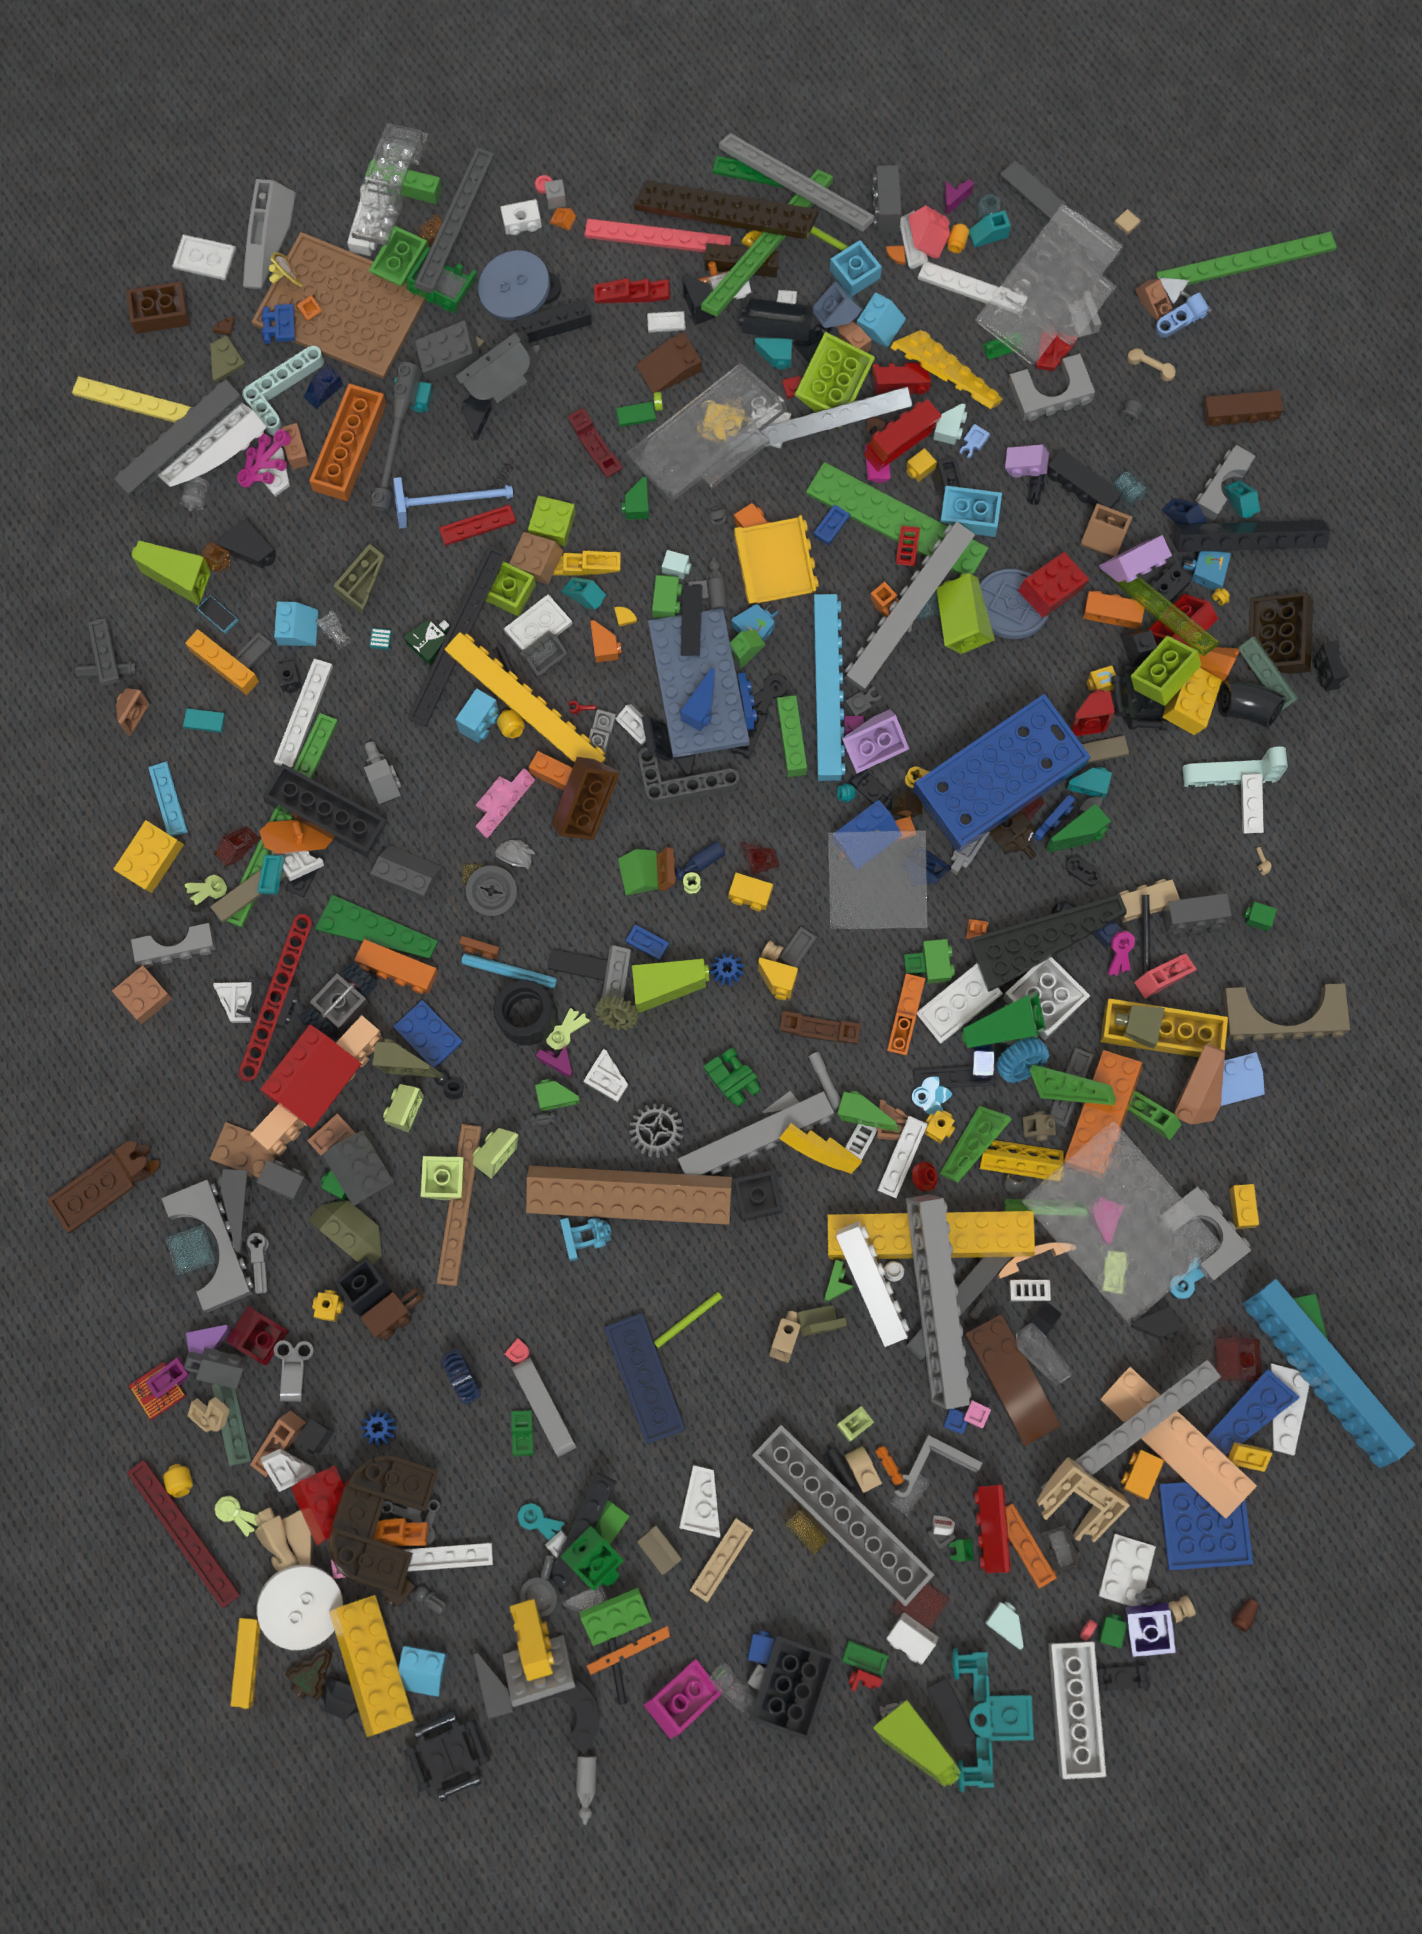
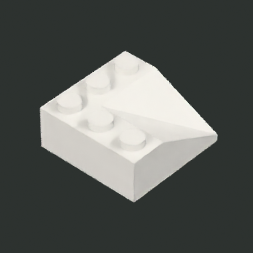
[1003,957,1090,1041]

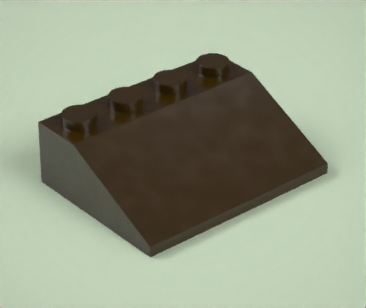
[1248,592,1313,674]

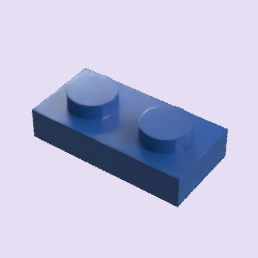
[813,504,850,546]
[626,924,669,961]

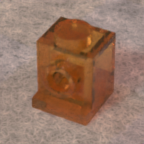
[418,214,443,247]
[200,541,231,573]

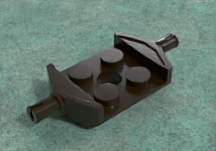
[989,811,1037,860]

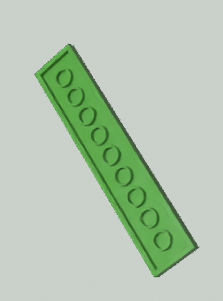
[806,462,988,575]

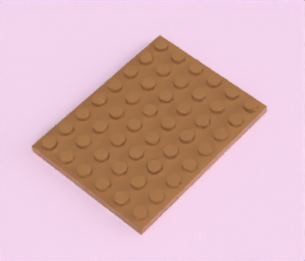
[252,232,426,379]

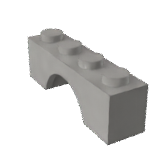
[1195,445,1255,521]
[131,923,216,968]

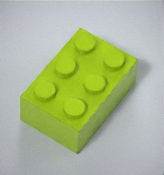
[1131,636,1201,706]

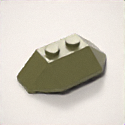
[308,1200,382,1264]

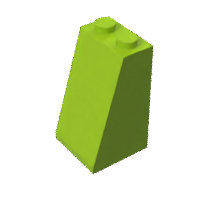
[132,541,211,605]
[937,573,995,654]
[632,959,709,1013]
[873,1700,961,1787]

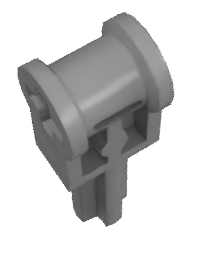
[247,1233,269,1294]

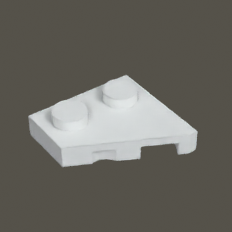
[256,447,290,496]
[272,851,324,881]
[213,982,253,1023]
[261,1449,316,1492]

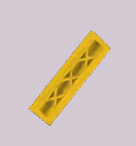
[980,1140,1064,1181]
[231,1618,261,1709]

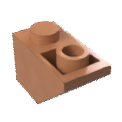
[1135,279,1173,322]

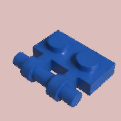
[261,304,295,344]

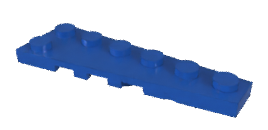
[1206,1369,1300,1456]

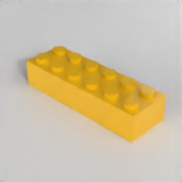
[1100,999,1228,1058]
[329,1595,413,1737]

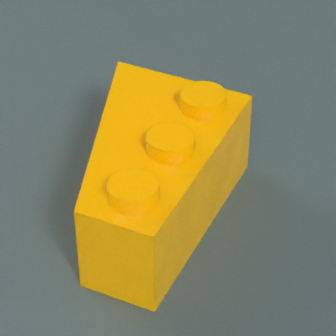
[510,1599,555,1681]

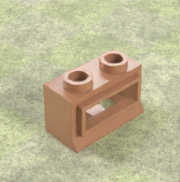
[282,423,310,470]

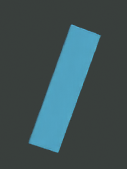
[148,761,188,837]

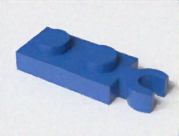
[1034,795,1075,842]

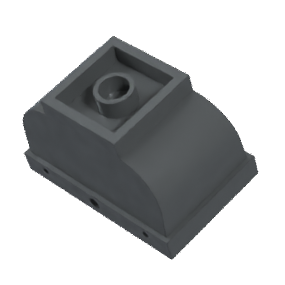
[456,331,537,403]

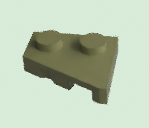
[210,335,246,383]

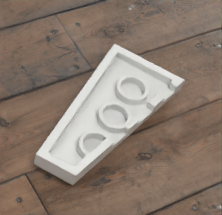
[1270,1363,1310,1456]

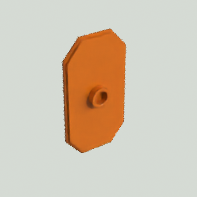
[259,820,333,854]

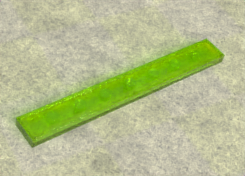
[1103,571,1219,656]

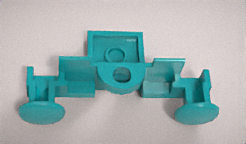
[951,1647,1034,1793]

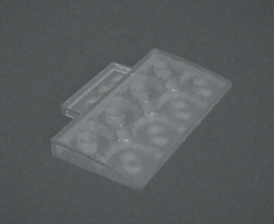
[975,204,1123,366]
[626,363,788,502]

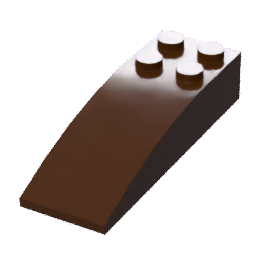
[964,1314,1060,1446]

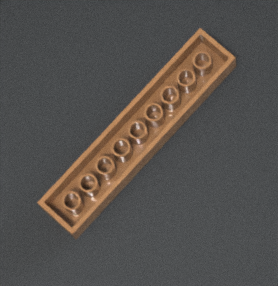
[526,1166,732,1225]

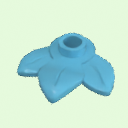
[912,1076,952,1115]

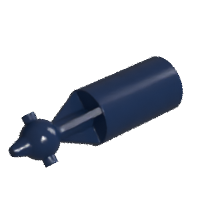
[675,841,725,881]

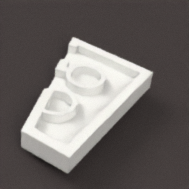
[680,1466,720,1537]

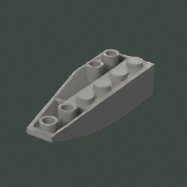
[243,179,296,290]

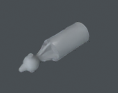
[576,1756,596,1825]

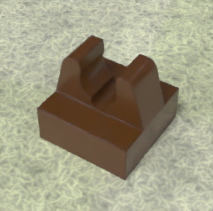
[866,416,889,433]

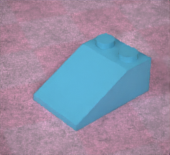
[941,486,1002,537]

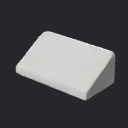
[616,704,646,745]

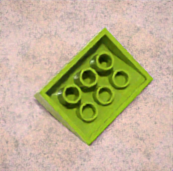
[795,332,875,428]

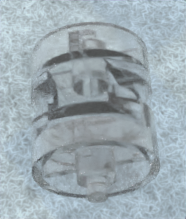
[180,476,210,511]

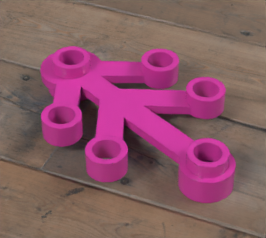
[237,429,291,488]

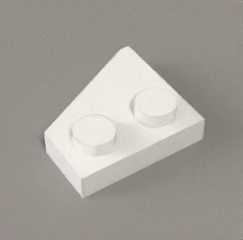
[583,1049,628,1103]

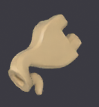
[254,1507,298,1571]

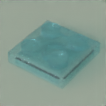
[165,1224,217,1276]

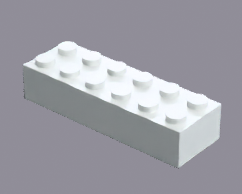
[1048,1641,1106,1779]

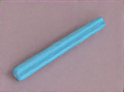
[461,953,557,989]

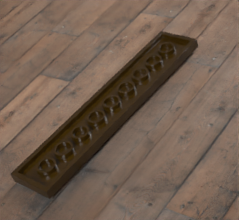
[634,180,818,239]

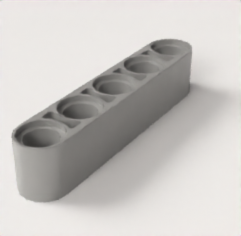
[512,1358,577,1458]

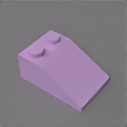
[842,709,909,773]

